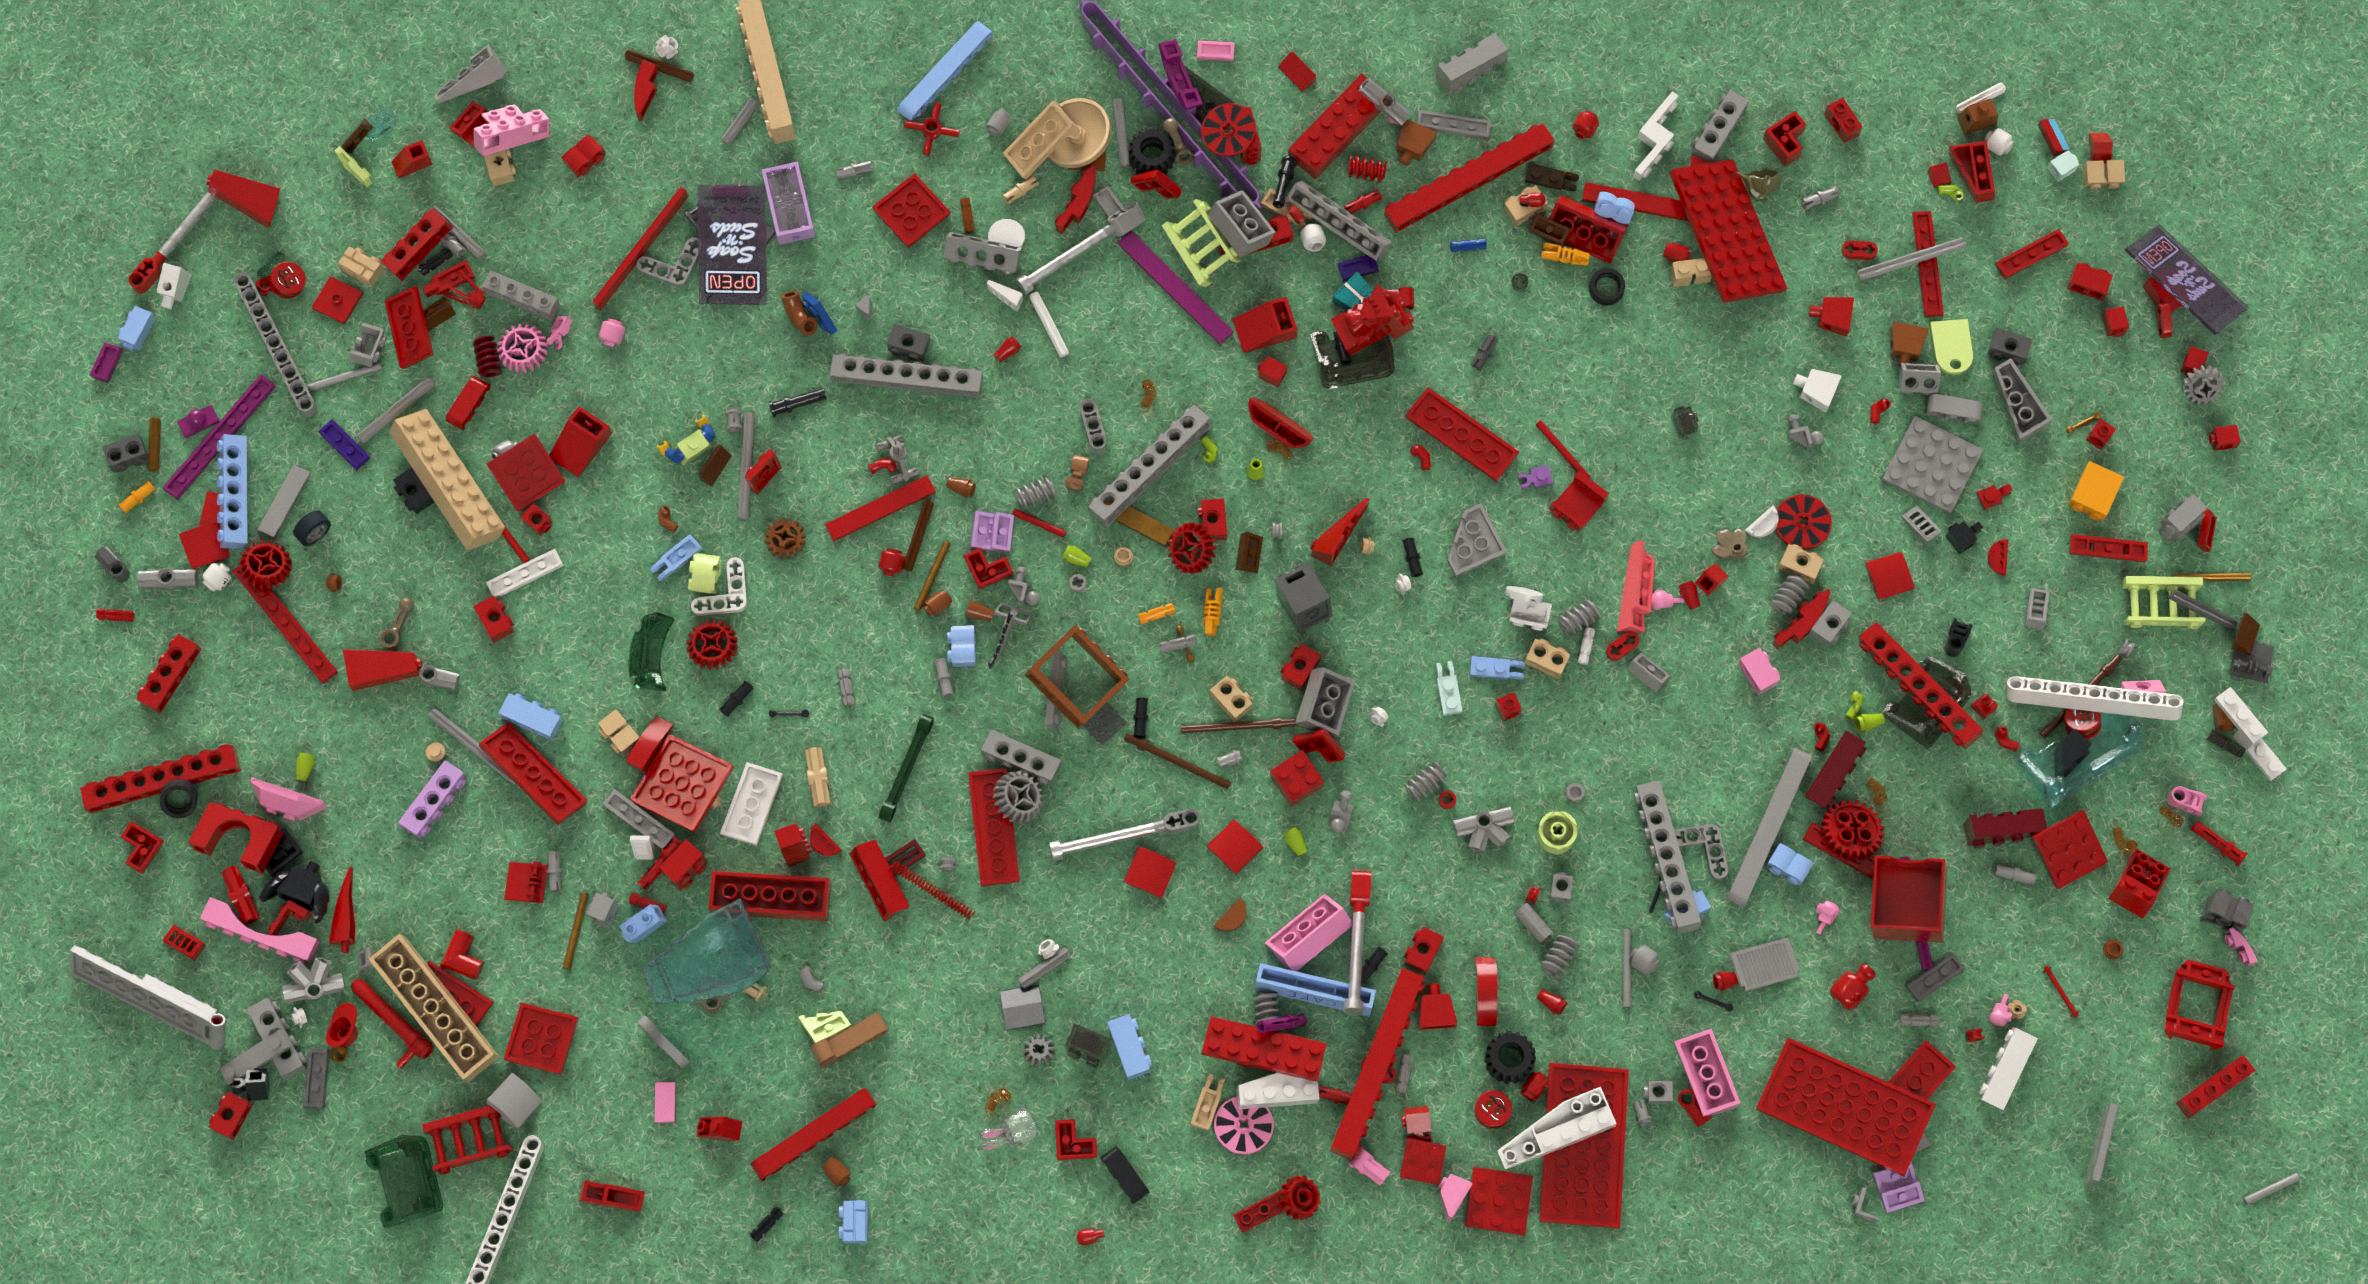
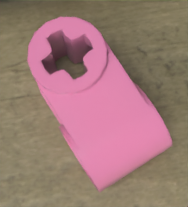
[2166,786,2207,816]

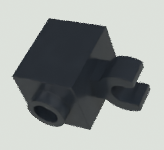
[1946,521,1983,554]
[232,1068,270,1101]

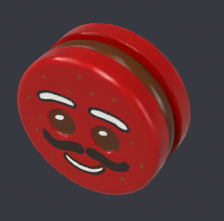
[269,262,306,299]
[2064,709,2102,740]
[1474,1090,1512,1129]

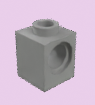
[1549,872,1573,903]
[1643,1081,1673,1104]

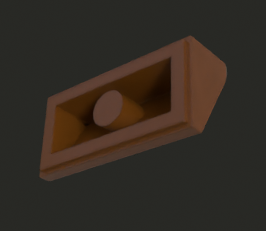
[341,118,373,154]
[1529,213,1570,247]
[423,297,456,332]
[699,444,732,486]
[1235,532,1263,573]
[2231,613,2260,656]

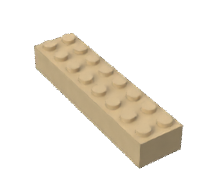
[736,0,796,144]
[389,409,505,551]
[369,934,500,1082]

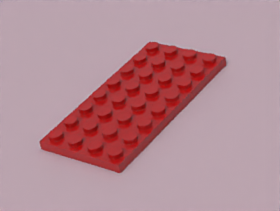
[1669,159,1788,303]
[1756,1038,1936,1177]
[1539,1063,1629,1229]

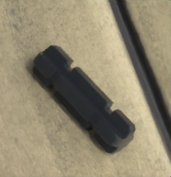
[418,248,452,276]
[750,1207,783,1242]

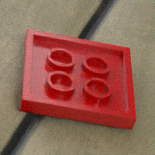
[872,173,951,248]
[486,433,566,512]
[2031,810,2108,889]
[504,1003,579,1075]
[1465,1167,1533,1236]

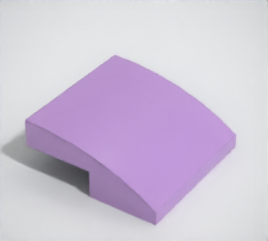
[970,511,1014,552]
[1872,1162,1925,1213]

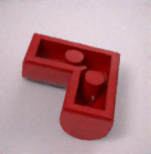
[1130,170,1182,199]
[963,548,1014,590]
[1292,729,1345,763]
[120,821,165,874]
[440,930,485,980]
[1055,1119,1097,1161]

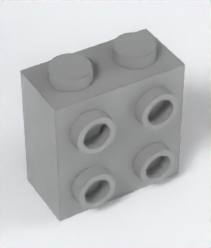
[2159,494,2207,543]

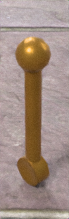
[2066,412,2101,433]
[1176,626,1194,663]

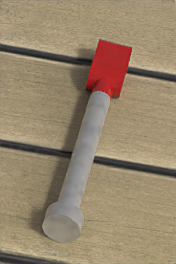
[128,192,217,294]
[1343,870,1372,1016]

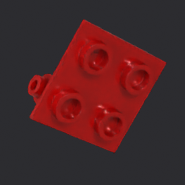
[504,861,548,903]

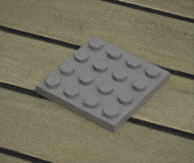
[1882,416,1983,514]

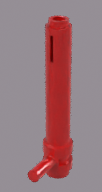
[350,978,434,1069]

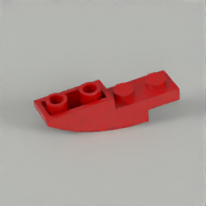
[1055,164,1096,234]
[1772,589,1831,650]

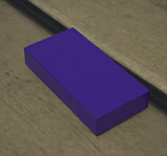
[1338,255,1379,282]

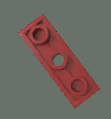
[1233,1189,1284,1233]

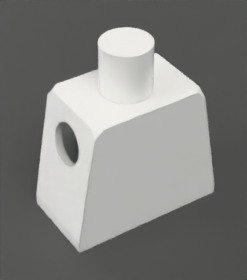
[157,263,192,310]
[1793,369,1841,412]

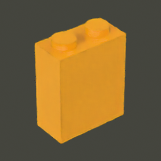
[2068,461,2124,521]

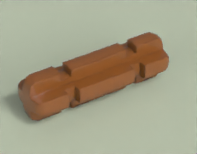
[960,198,975,234]

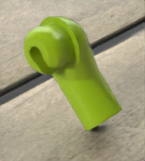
[1937,184,1964,201]
[1201,436,1218,463]
[1845,691,1864,721]

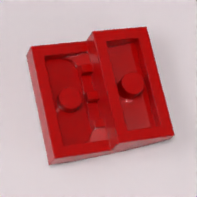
[449,101,488,149]
[179,522,231,569]
[1865,551,1915,600]
[1207,819,1263,875]
[1123,847,1177,898]

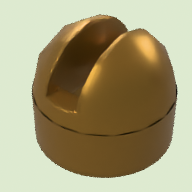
[329,1046,348,1063]

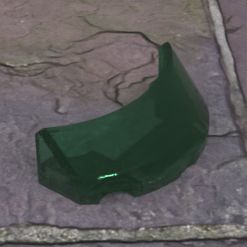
[628,612,674,691]

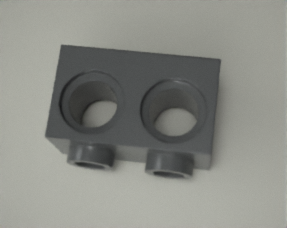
[102,434,148,472]

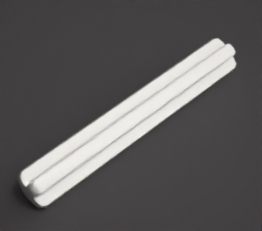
[1030,291,1069,358]

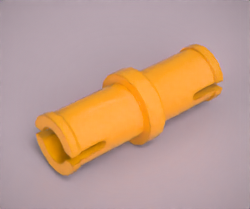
[118,481,156,514]

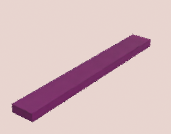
[1118,231,1234,345]
[162,375,276,500]

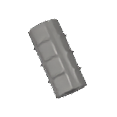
[1515,903,1553,944]

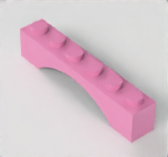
[200,897,321,964]

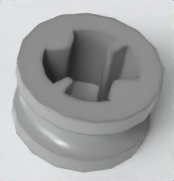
[1272,522,1282,539]
[1069,574,1087,593]
[2118,639,2135,658]
[939,858,957,871]

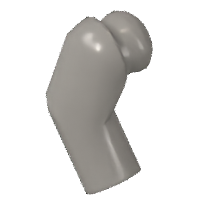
[799,966,824,992]

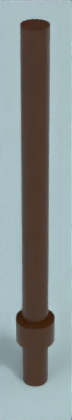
[2039,655,2123,739]
[1180,717,1296,733]
[1124,733,1231,789]

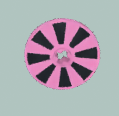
[1214,1097,1274,1155]

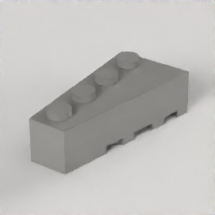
[1436,33,1508,95]

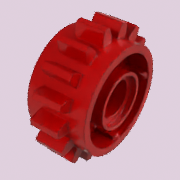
[1279,1176,1321,1220]

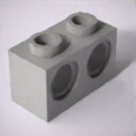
[1898,363,1941,395]

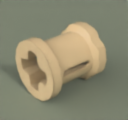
[741,977,768,1003]

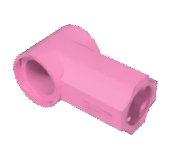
[1348,1148,1390,1186]

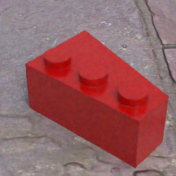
[1949,141,1995,203]

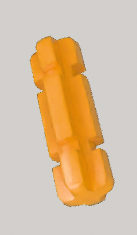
[1138,603,1175,624]

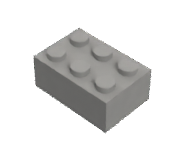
[1208,190,1275,257]
[1295,667,1355,736]

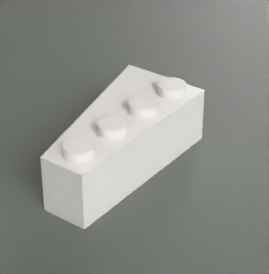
[1979,1027,2038,1110]
[1236,1073,1319,1109]

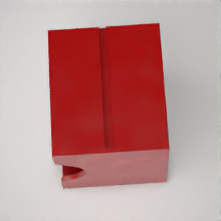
[1871,855,1947,943]

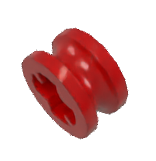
[1438,791,1456,809]
[1525,885,1541,904]
[1965,1028,1985,1043]

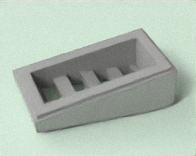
[1901,506,1942,546]
[2024,588,2050,630]

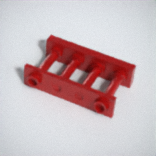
[422,1105,513,1175]

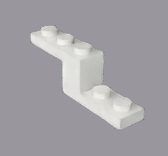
[1633,91,1678,181]
[2214,687,2286,781]

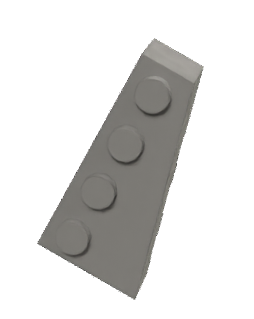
[1993,358,2053,444]

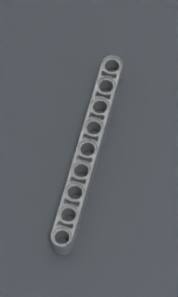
[234,272,317,417]
[1726,748,1812,908]

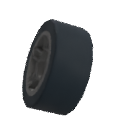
[293,510,331,546]

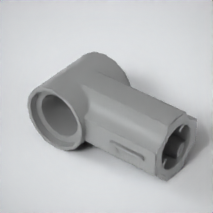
[419,665,460,691]

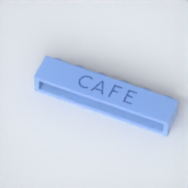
[1255,963,1376,1017]

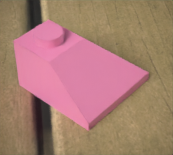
[1439,1174,1473,1223]

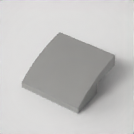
[487,1073,542,1130]

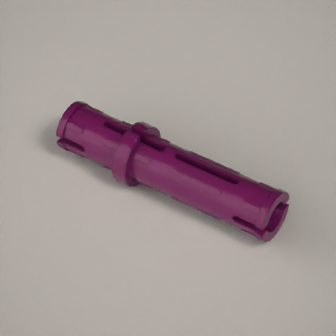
[1257,1014,1307,1034]

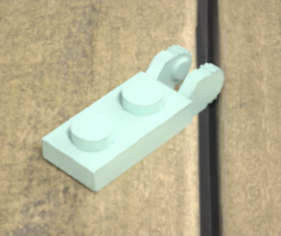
[1436,661,1463,716]

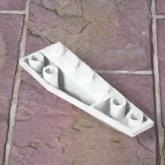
[1497,1087,1617,1170]

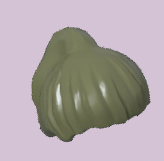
[1737,168,1781,200]

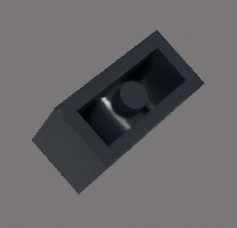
[393,467,435,514]

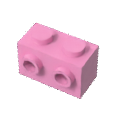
[1738,647,1780,696]

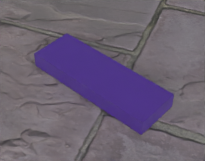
[318,419,370,471]

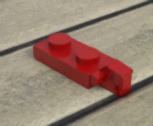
[422,261,475,298]

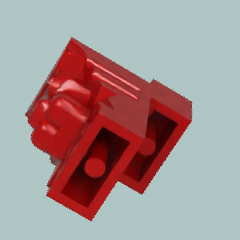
[1331,285,1415,355]

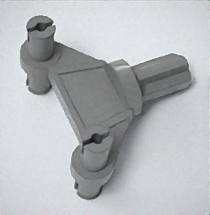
[876,434,919,484]

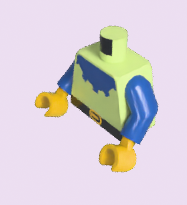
[657,414,715,466]

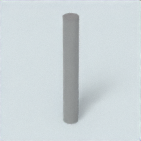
[2243,1173,2300,1205]

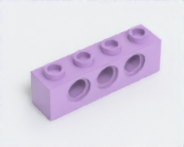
[398,760,466,839]

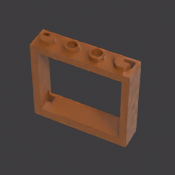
[1024,625,1130,730]

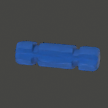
[1450,238,1487,252]

